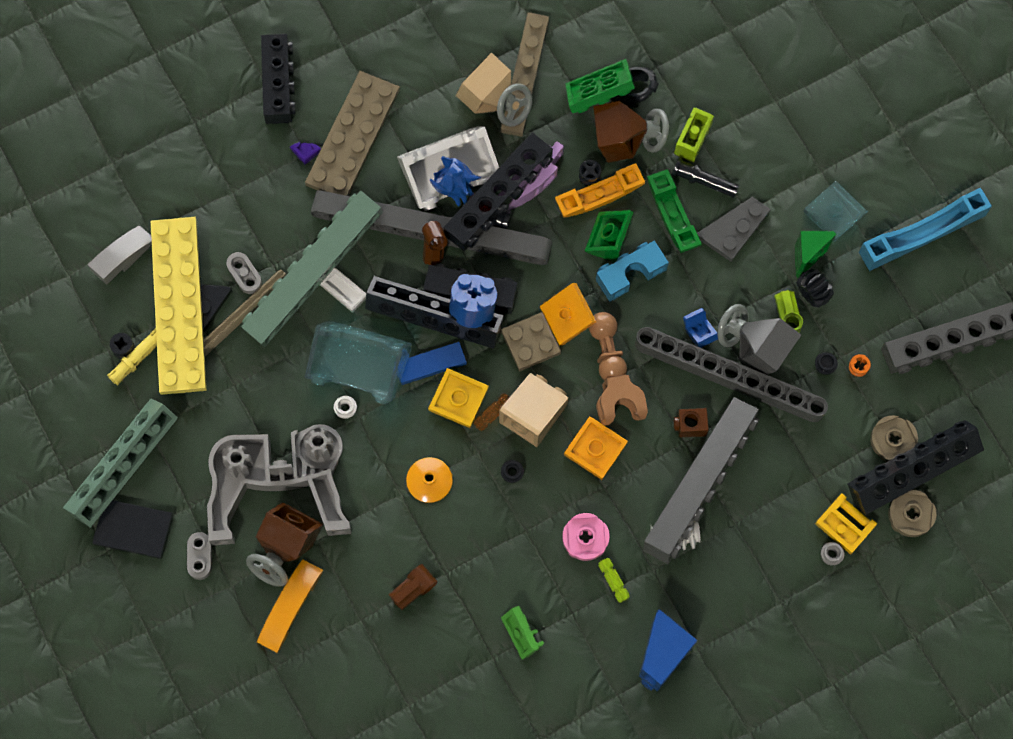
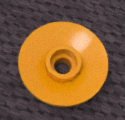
[406,457,453,503]

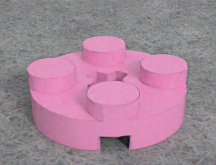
[562,513,609,561]

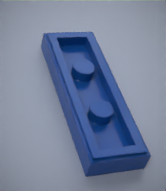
[394,342,467,385]

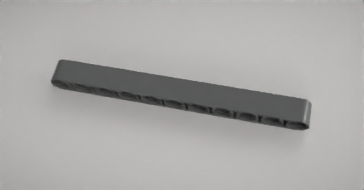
[310,191,552,265]

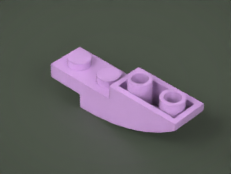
[498,141,564,211]

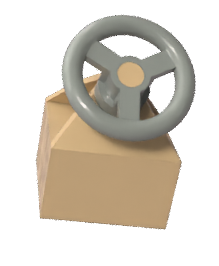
[456,53,532,127]

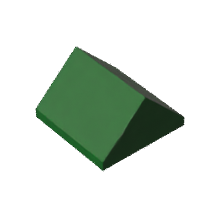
[585,210,633,262]
[795,231,836,278]

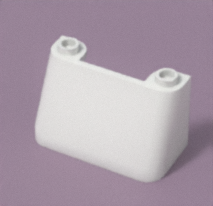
[397,126,499,211]

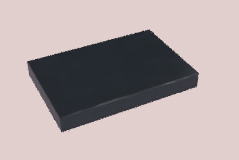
[92,500,173,559]

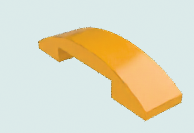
[555,163,645,218]
[257,559,323,653]

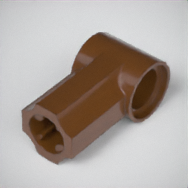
[422,221,448,266]
[389,564,438,610]

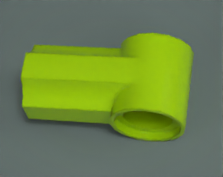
[774,290,803,333]

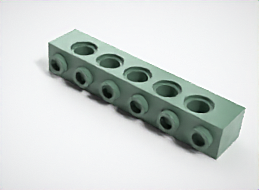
[63,399,178,528]

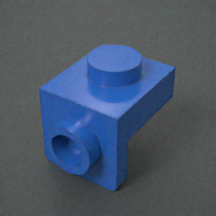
[683,308,718,348]

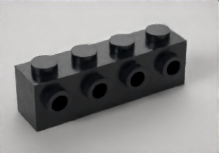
[261,34,296,124]

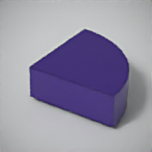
[290,142,321,165]

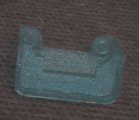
[304,321,412,404]

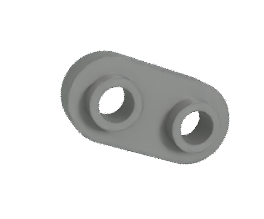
[227,252,262,294]
[187,532,212,580]

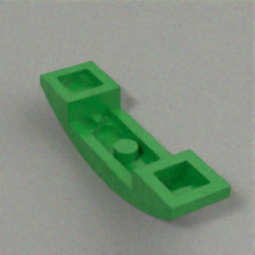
[647,169,702,253]

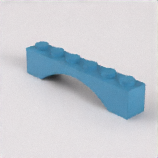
[859,188,992,271]

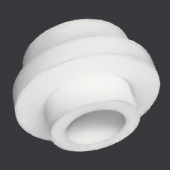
[334,396,357,419]

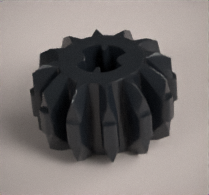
[796,268,834,308]

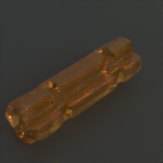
[474,393,510,431]

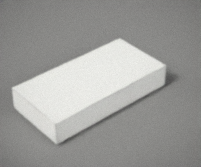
[320,267,366,313]

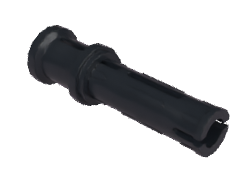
[672,157,739,198]

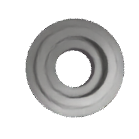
[821,542,844,566]

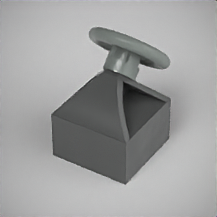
[717,304,801,375]

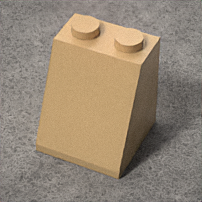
[499,373,568,447]

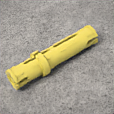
[107,328,157,386]

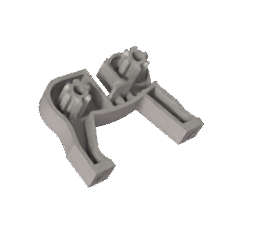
[207,424,351,546]

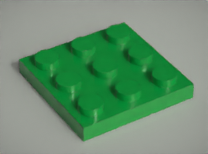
[566,59,635,114]

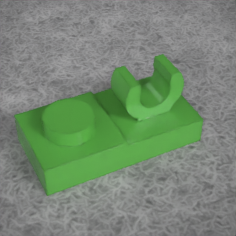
[501,606,544,660]

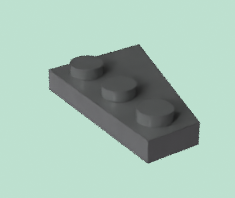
[697,197,771,262]

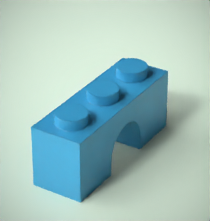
[596,241,669,302]

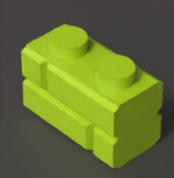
[674,108,714,162]

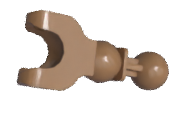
[589,312,648,426]

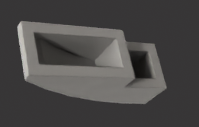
[88,226,152,285]

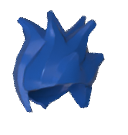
[430,156,481,207]

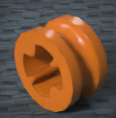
[848,354,871,377]

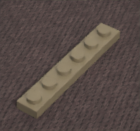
[501,12,549,137]

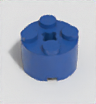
[449,274,497,328]

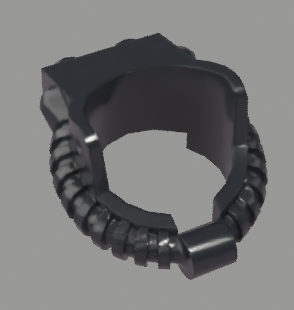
[614,67,659,108]

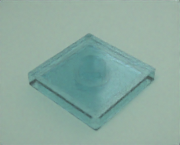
[804,181,867,242]

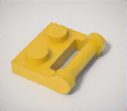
[815,493,878,554]

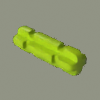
[599,558,630,603]

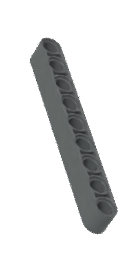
[635,327,828,422]

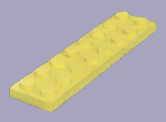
[151,217,207,395]

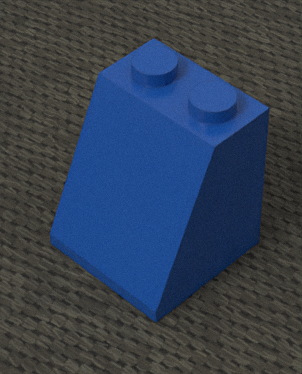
[639,610,697,692]

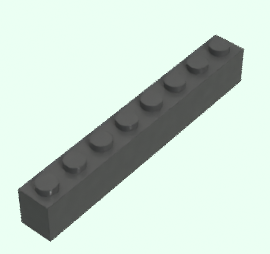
[643,397,760,564]

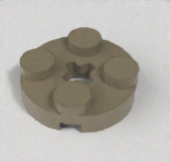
[870,415,918,462]
[888,490,937,537]

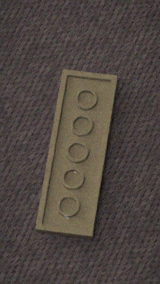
[305,71,400,196]

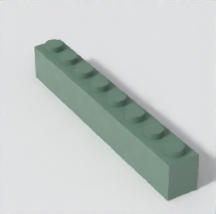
[241,191,383,348]

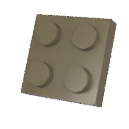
[501,312,561,372]

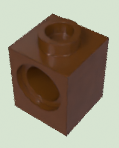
[674,408,708,438]

